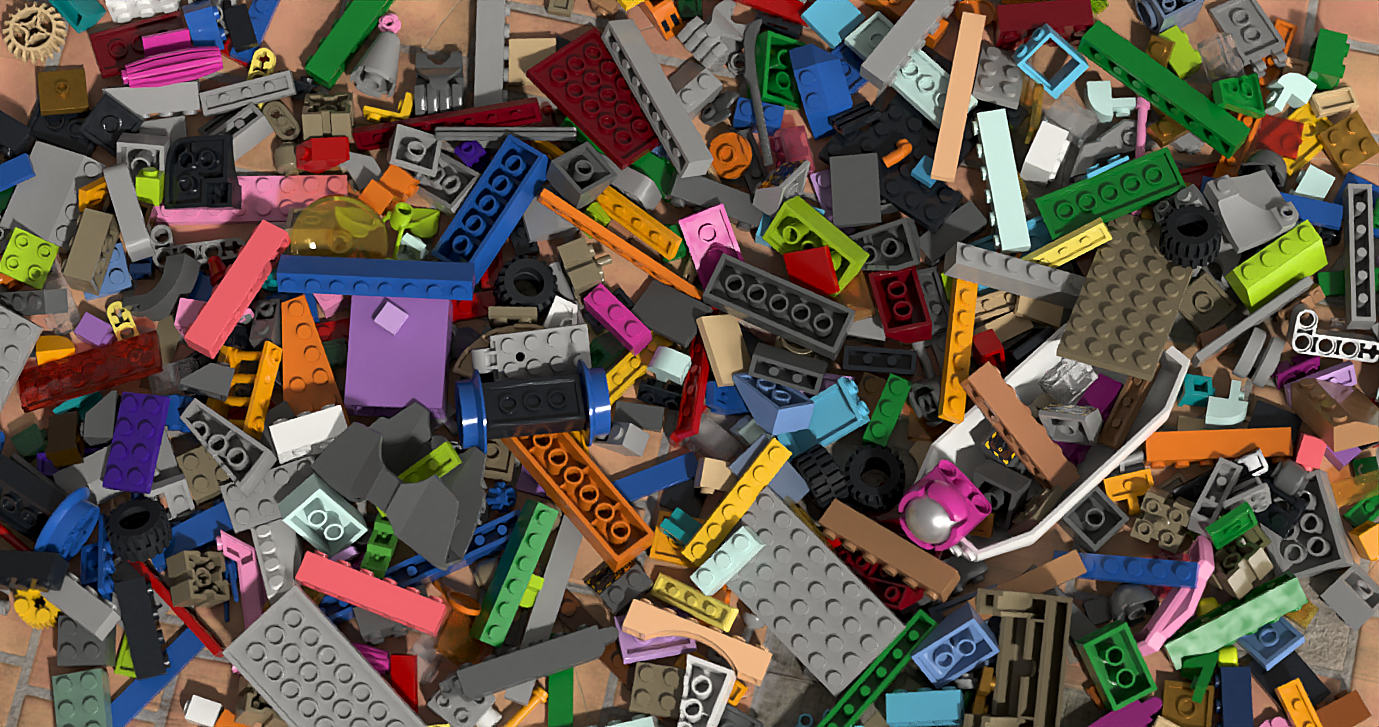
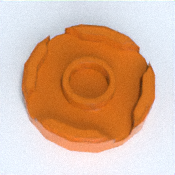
[709,132,752,180]

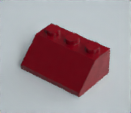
[868,265,932,344]

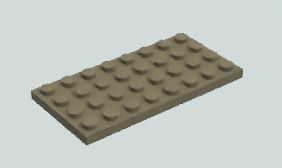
[1056,214,1194,382]

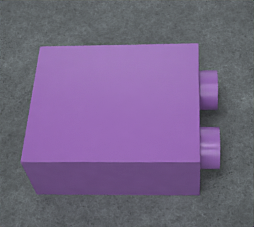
[344,295,454,419]

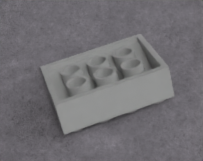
[0,140,107,256]
[1260,469,1354,580]

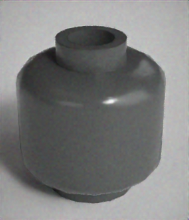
[1270,459,1309,495]

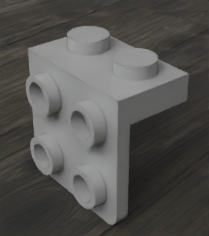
[1222,476,1272,516]
[427,669,496,727]

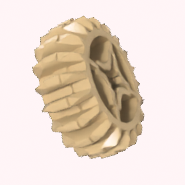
[2,1,67,65]

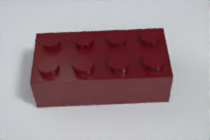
[992,0,1094,51]

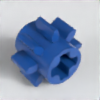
[486,482,517,513]

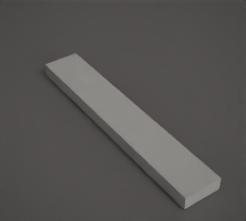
[1190,276,1314,368]

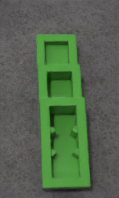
[360,512,399,579]

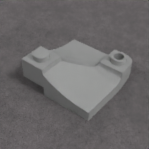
[1203,169,1299,254]

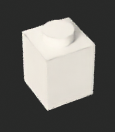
[183,695,225,727]

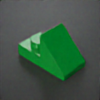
[1180,652,1220,704]

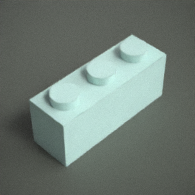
[690,526,766,596]

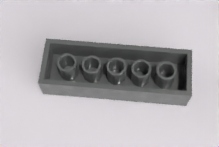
[702,253,855,361]

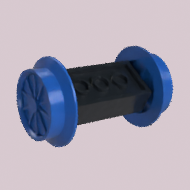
[455,359,611,454]
[0,431,100,562]

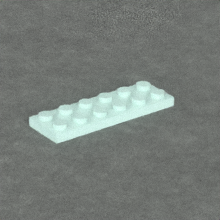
[844,11,978,130]

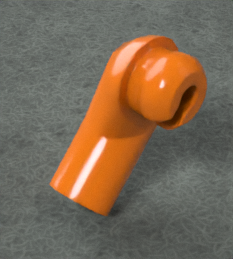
[882,138,912,168]

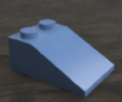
[732,372,815,436]
[910,602,1000,690]

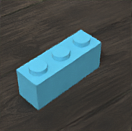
[886,686,964,727]

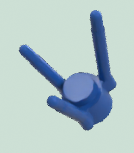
[222,559,239,622]

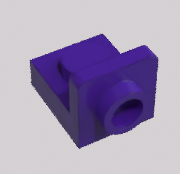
[454,141,491,173]

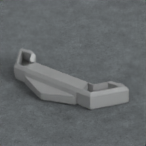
[1069,119,1205,183]

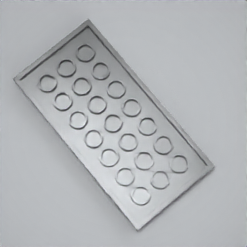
[709,486,907,697]
[222,584,428,727]

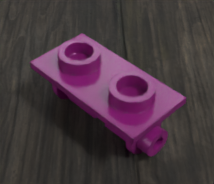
[1270,354,1320,390]

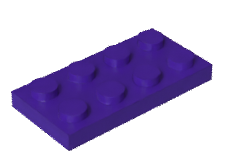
[102,392,171,494]

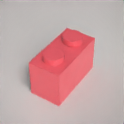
[1291,430,1327,472]

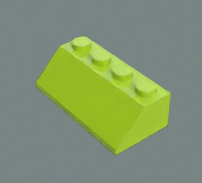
[762,195,870,298]
[1224,219,1328,314]

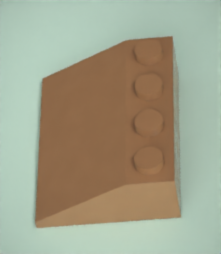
[1291,378,1379,452]

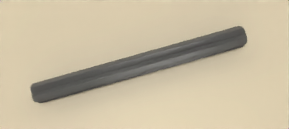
[435,126,577,141]

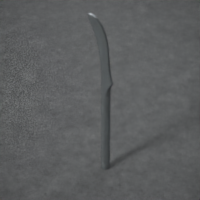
[744,19,773,166]

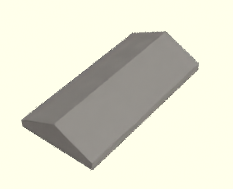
[53,444,161,506]

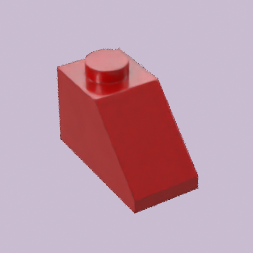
[296,136,350,174]
[971,329,1007,379]

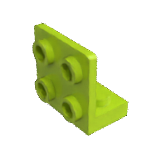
[0,227,60,290]

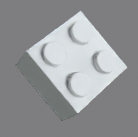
[1019,121,1070,188]

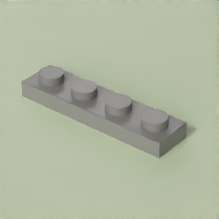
[199,70,296,117]

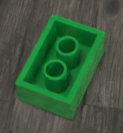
[1074,619,1157,712]

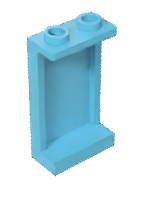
[776,377,871,462]

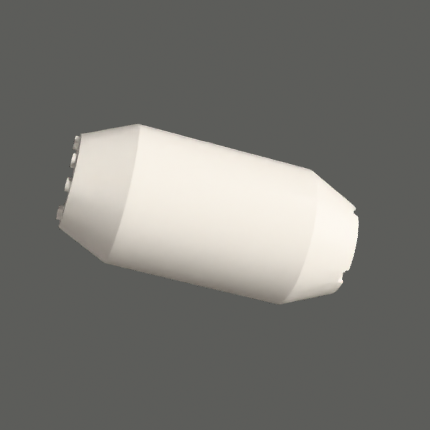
[914,323,1190,562]

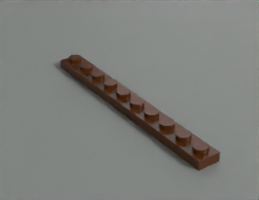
[533,562,680,727]

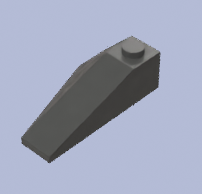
[848,217,920,271]

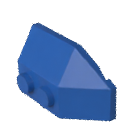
[789,44,853,141]

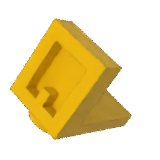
[363,92,415,123]

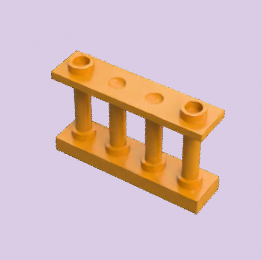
[206,341,283,441]

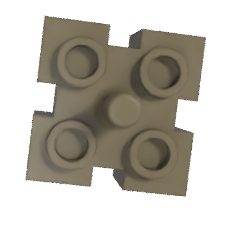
[302,93,355,140]
[557,237,612,303]
[1130,486,1196,554]
[1207,536,1274,600]
[166,551,230,607]
[234,675,289,727]

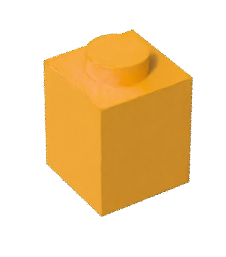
[1348,520,1379,561]

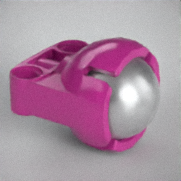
[899,460,992,551]

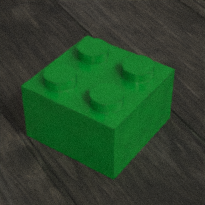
[1306,28,1350,92]

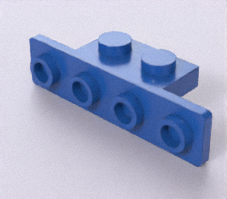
[81,513,115,602]

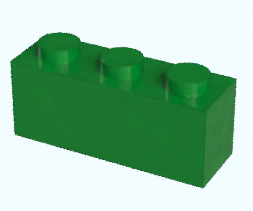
[861,373,913,450]

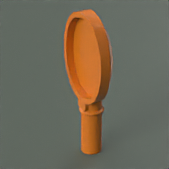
[955,0,996,26]
[433,579,482,616]

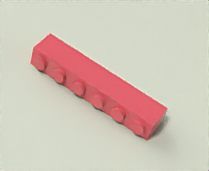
[184,220,291,359]
[295,550,447,637]

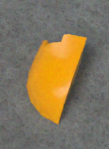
[36,335,75,370]

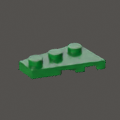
[1212,73,1266,119]

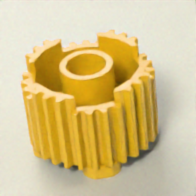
[14,589,67,630]

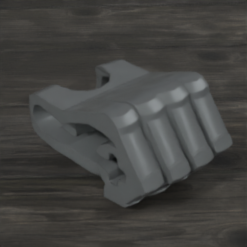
[414,51,464,116]

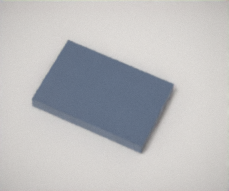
[727,434,810,508]

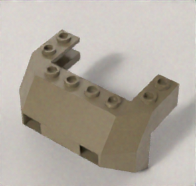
[962,588,1073,727]

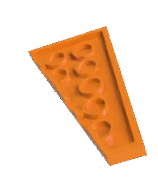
[281,295,351,427]

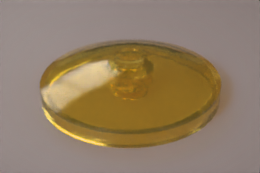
[291,194,388,259]

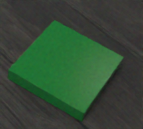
[1205,501,1258,550]

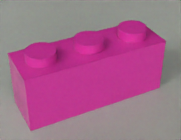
[584,283,652,356]

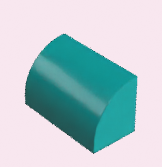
[49,0,107,33]

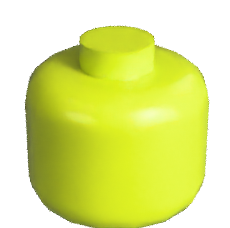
[1196,597,1221,617]
[1217,645,1239,668]

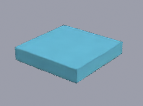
[800,0,866,50]

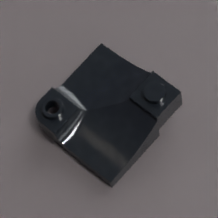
[164,134,242,210]

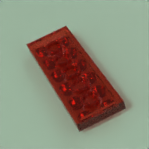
[19,330,164,413]

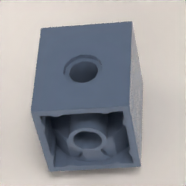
[1132,0,1204,35]

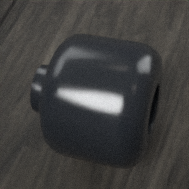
[1318,226,1343,247]

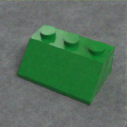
[747,31,806,110]

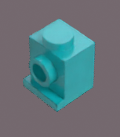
[1177,374,1216,408]

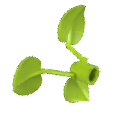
[334,202,440,260]

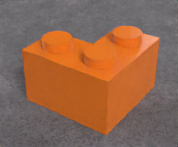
[358,164,420,216]

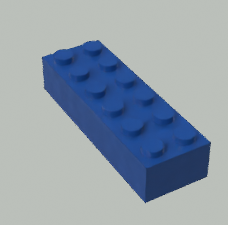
[430,134,552,284]

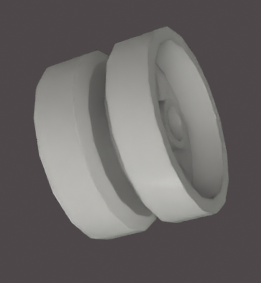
[1232,327,1286,388]

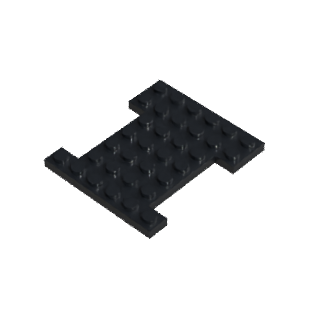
[818,45,1029,234]

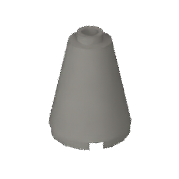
[350,31,401,98]

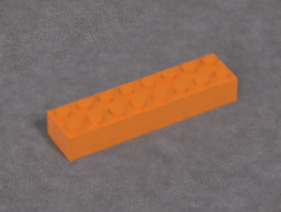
[501,432,655,573]

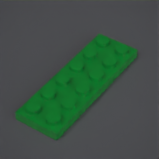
[1034,147,1186,242]

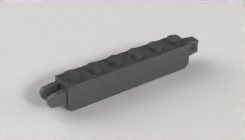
[438,624,620,702]

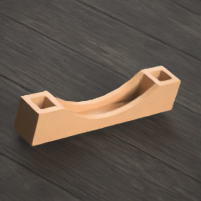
[622,598,772,686]

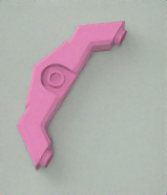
[216,530,268,678]
[1133,535,1215,657]

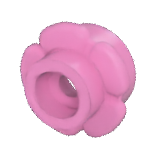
[378,13,401,34]

